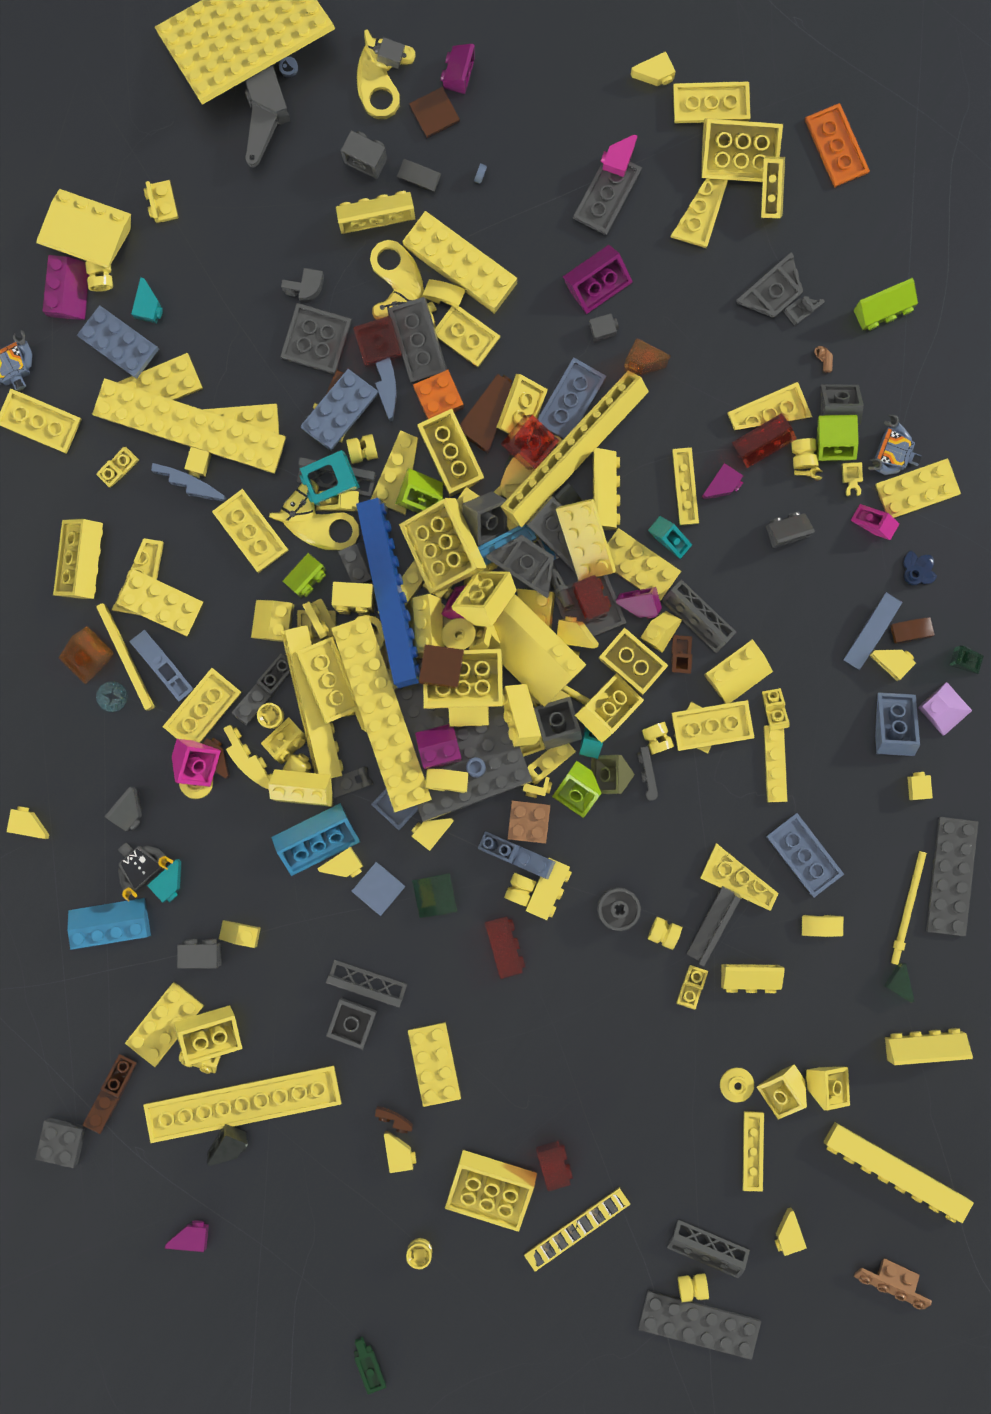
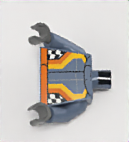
[0,330,33,391]
[868,414,922,475]

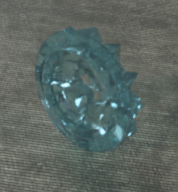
[96,681,127,712]

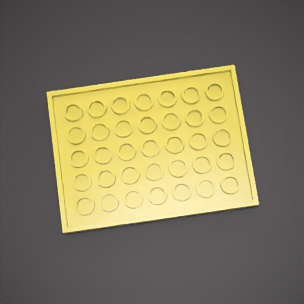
[155,0,335,105]

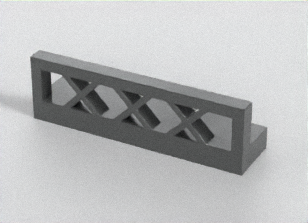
[297,457,376,497]
[661,580,736,653]
[686,886,741,966]
[326,960,408,1008]
[667,1220,750,1279]

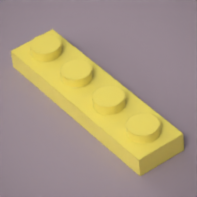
[672,447,699,526]
[764,725,787,802]
[742,1111,764,1191]

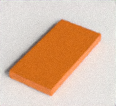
[804,103,870,188]

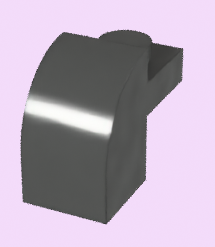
[281,268,324,303]

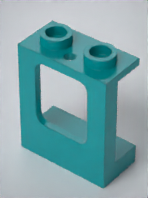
[299,450,360,506]

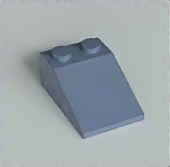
[875,693,920,756]

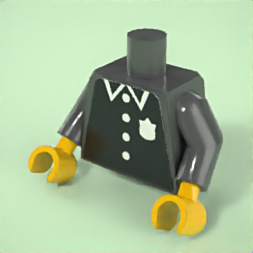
[118,842,173,902]

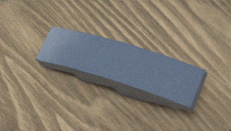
[151,463,227,502]
[843,592,902,670]

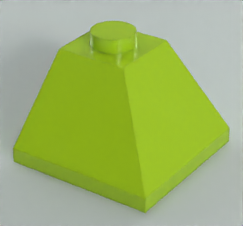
[552,761,601,818]

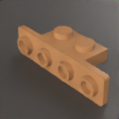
[854,1258,932,1309]

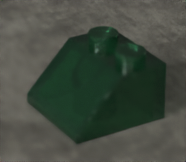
[412,873,457,918]

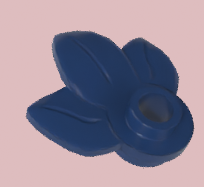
[903,551,937,585]

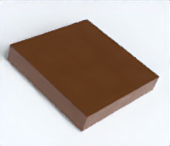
[409,86,460,139]
[419,644,464,689]

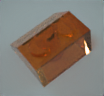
[624,339,671,375]
[59,626,114,684]

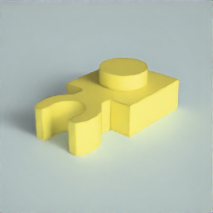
[842,462,863,496]

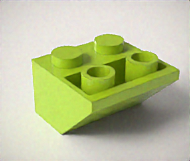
[816,415,859,461]
[395,468,443,513]
[283,553,327,598]

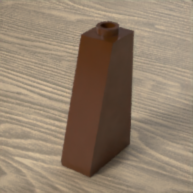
[460,374,512,454]

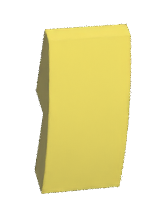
[422,279,466,308]
[96,447,139,488]
[762,688,790,731]
[425,769,468,793]
[802,915,844,937]
[676,965,708,1010]

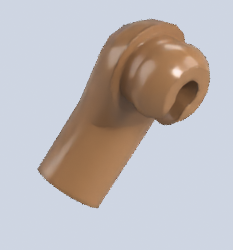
[814,346,833,373]

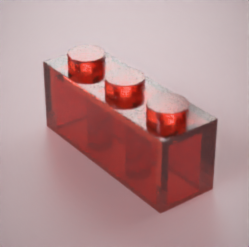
[732,413,797,468]
[485,916,525,979]

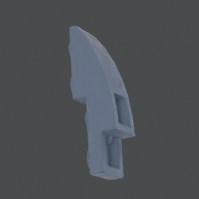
[129,630,194,701]
[478,831,556,880]

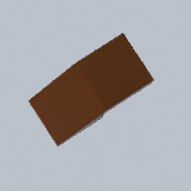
[671,635,692,674]

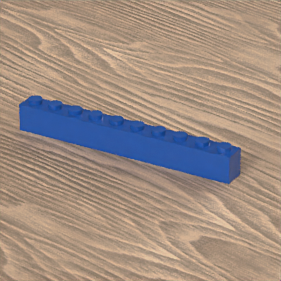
[356,497,421,688]

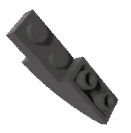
[231,654,291,726]

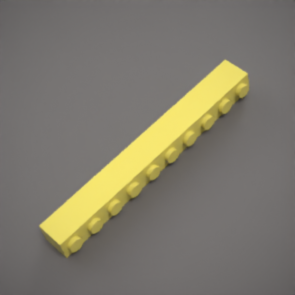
[500,371,649,528]

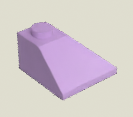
[918,682,972,736]

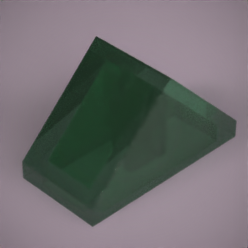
[950,645,984,674]
[884,962,915,1002]

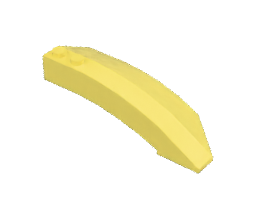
[464,578,586,707]

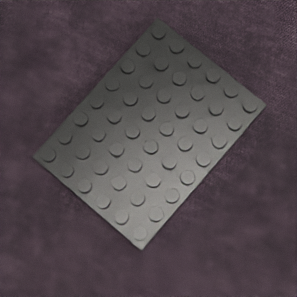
[394,647,533,822]

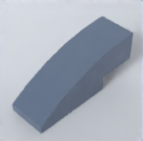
[375,357,397,422]

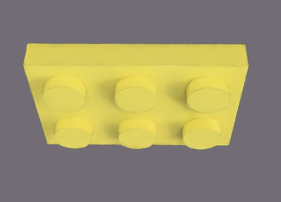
[435,306,500,368]
[497,374,548,442]

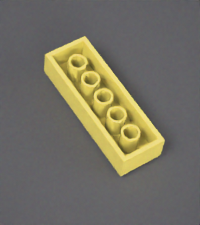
[403,211,517,314]

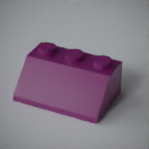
[563,245,633,314]
[43,255,90,320]

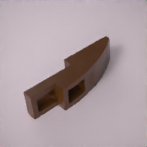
[83,1054,137,1134]

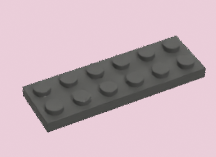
[926,817,979,936]
[638,1290,761,1360]

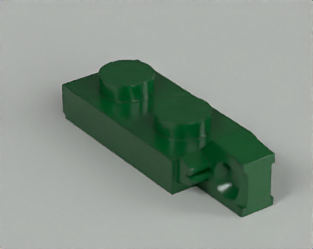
[354,1336,386,1395]

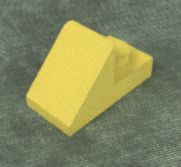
[469,625,500,650]

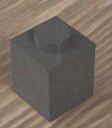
[375,37,405,69]
[589,313,619,342]

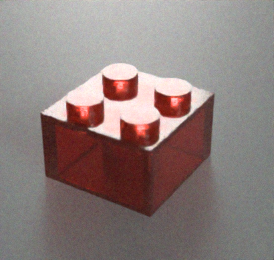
[353,316,402,367]
[501,414,559,470]
[572,575,611,623]
[536,1141,573,1191]

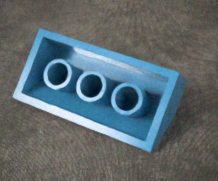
[271,803,360,876]
[67,898,151,950]

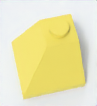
[757,1064,807,1119]
[806,1066,850,1110]

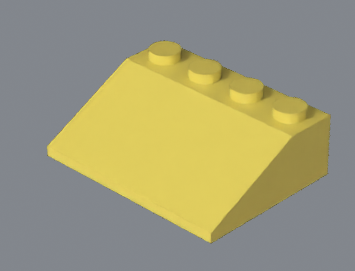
[701,118,783,182]
[37,189,131,268]
[399,498,487,594]
[423,649,503,709]
[445,1150,537,1232]

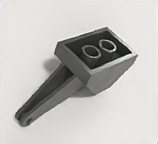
[245,65,291,167]

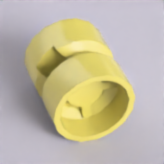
[85,261,113,292]
[346,434,378,464]
[791,438,819,470]
[257,703,285,729]
[642,721,674,755]
[504,872,537,907]
[648,917,682,950]
[406,1238,432,1269]
[678,1273,709,1303]

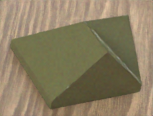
[591,755,635,794]

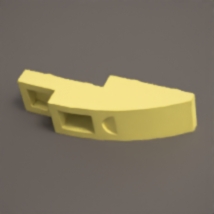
[223,725,272,790]

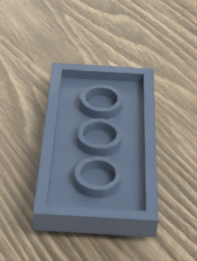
[77,305,159,379]
[536,357,606,439]
[301,369,378,451]
[766,813,844,898]

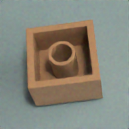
[508,801,550,844]

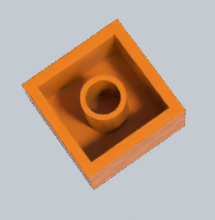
[413,370,464,420]

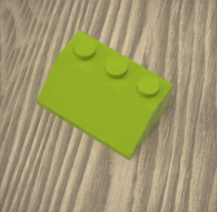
[853,278,918,331]

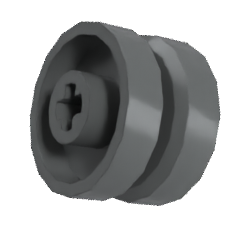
[597,887,641,931]

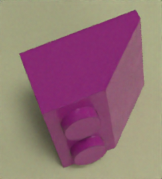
[440,44,475,94]
[415,724,462,771]

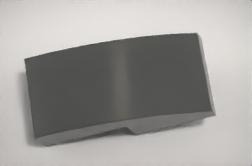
[397,159,441,192]

